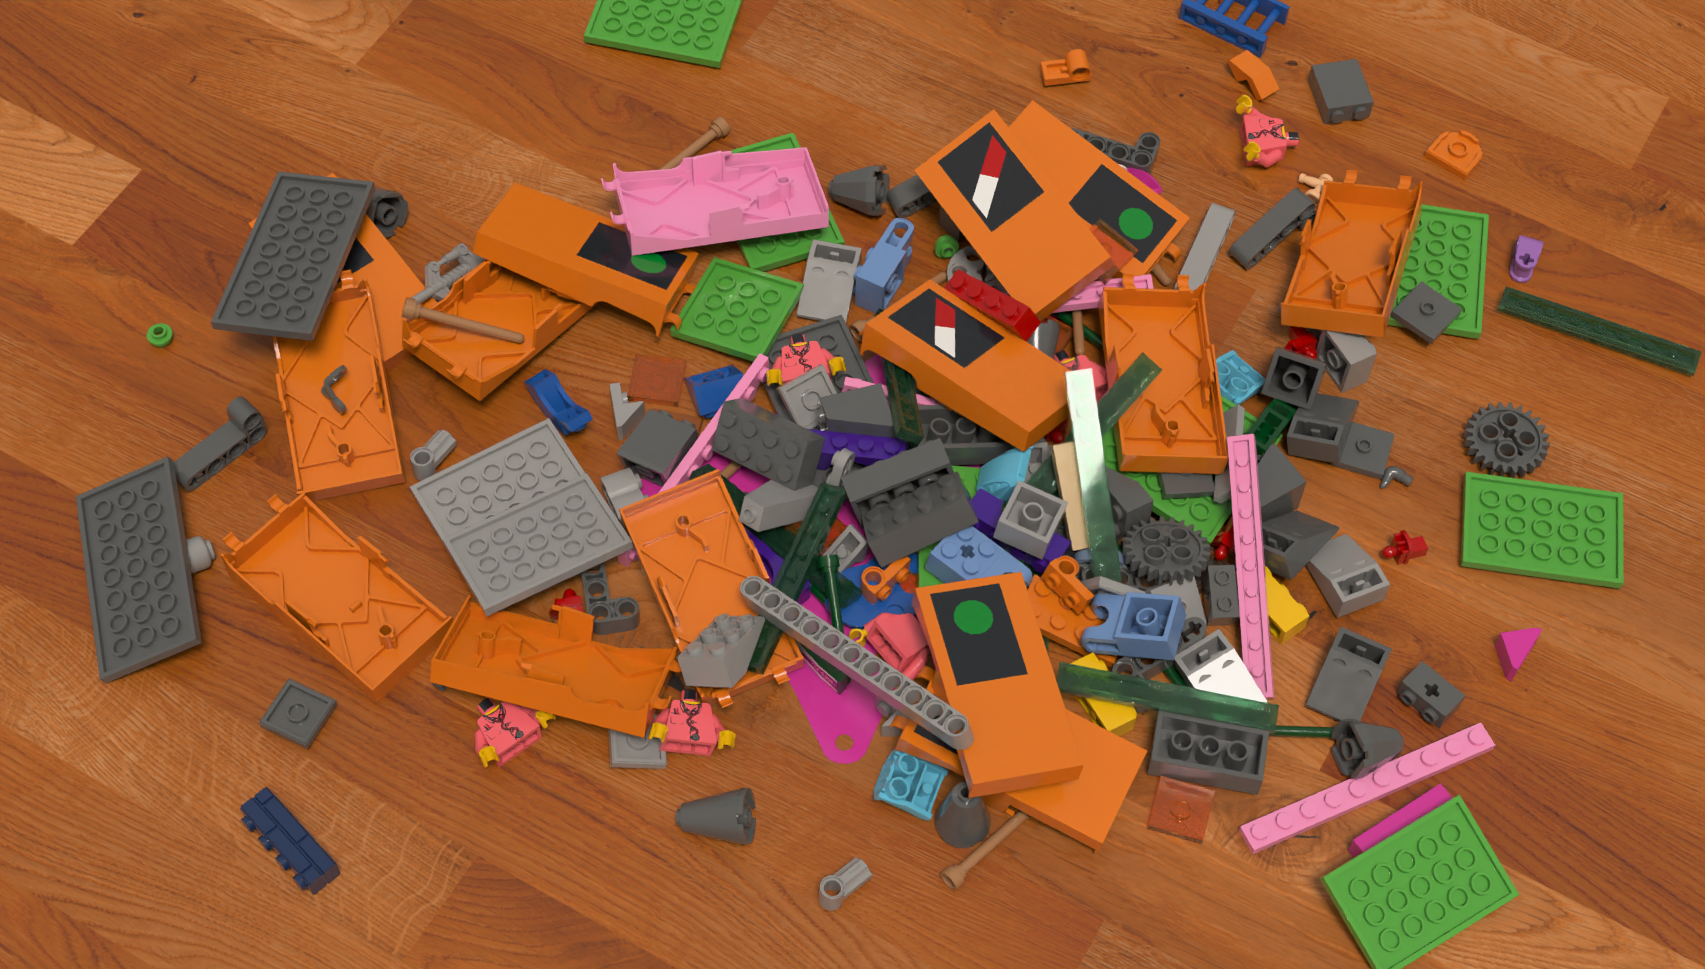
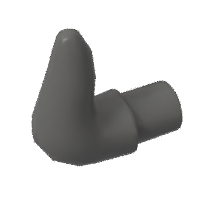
[1380,466,1414,489]

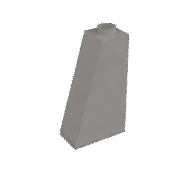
[739,480,826,532]

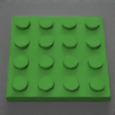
[670,257,804,362]

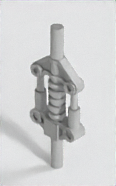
[411,243,486,304]

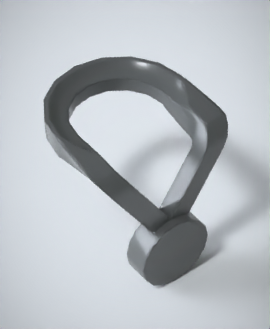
[321,365,347,414]

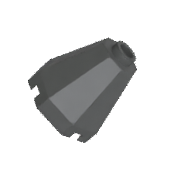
[829,164,890,216]
[1332,718,1404,779]

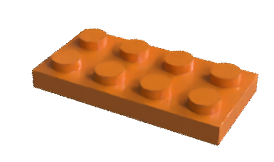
[1027,574,1118,668]

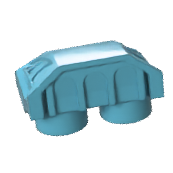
[1216,350,1266,405]
[976,445,1033,504]
[874,749,948,821]

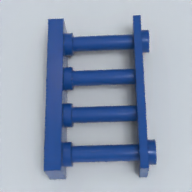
[1179,0,1290,57]

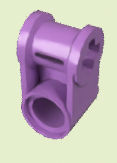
[1509,235,1544,283]

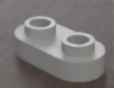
[826,448,855,497]

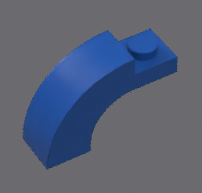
[524,369,593,435]

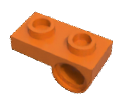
[1040,49,1092,86]
[860,556,911,605]
[1041,556,1095,615]

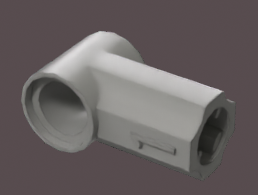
[410,430,457,481]
[818,858,872,911]

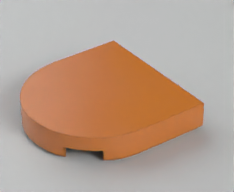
[1424,130,1483,180]

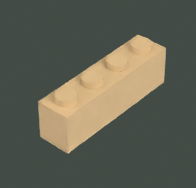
[1049,439,1107,551]

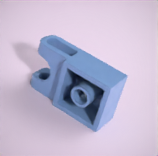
[853,218,914,314]
[925,526,1033,587]
[1080,592,1186,660]

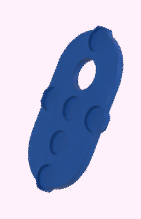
[825,553,917,629]

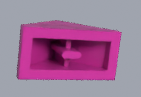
[1495,627,1542,682]

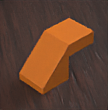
[1227,50,1279,101]

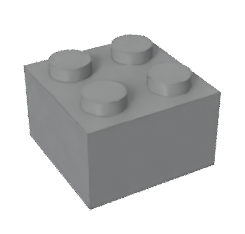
[1316,330,1377,393]
[993,480,1068,559]

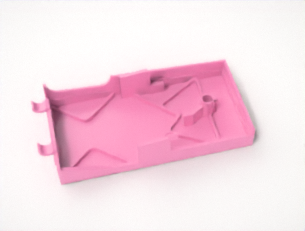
[601,147,829,256]

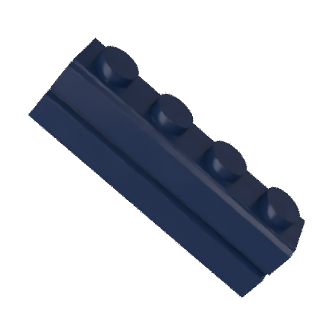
[240,787,340,895]

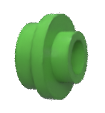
[934,235,959,259]
[147,323,173,348]

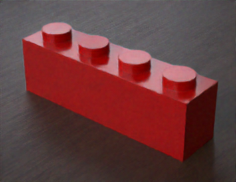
[944,269,1041,342]

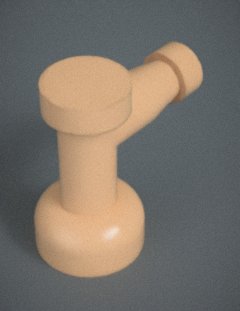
[1298,173,1333,208]

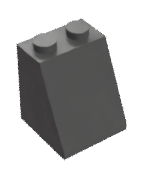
[1261,346,1328,410]
[817,383,896,438]
[617,409,699,487]
[1232,443,1307,522]

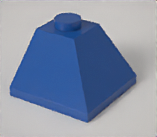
[684,365,743,418]

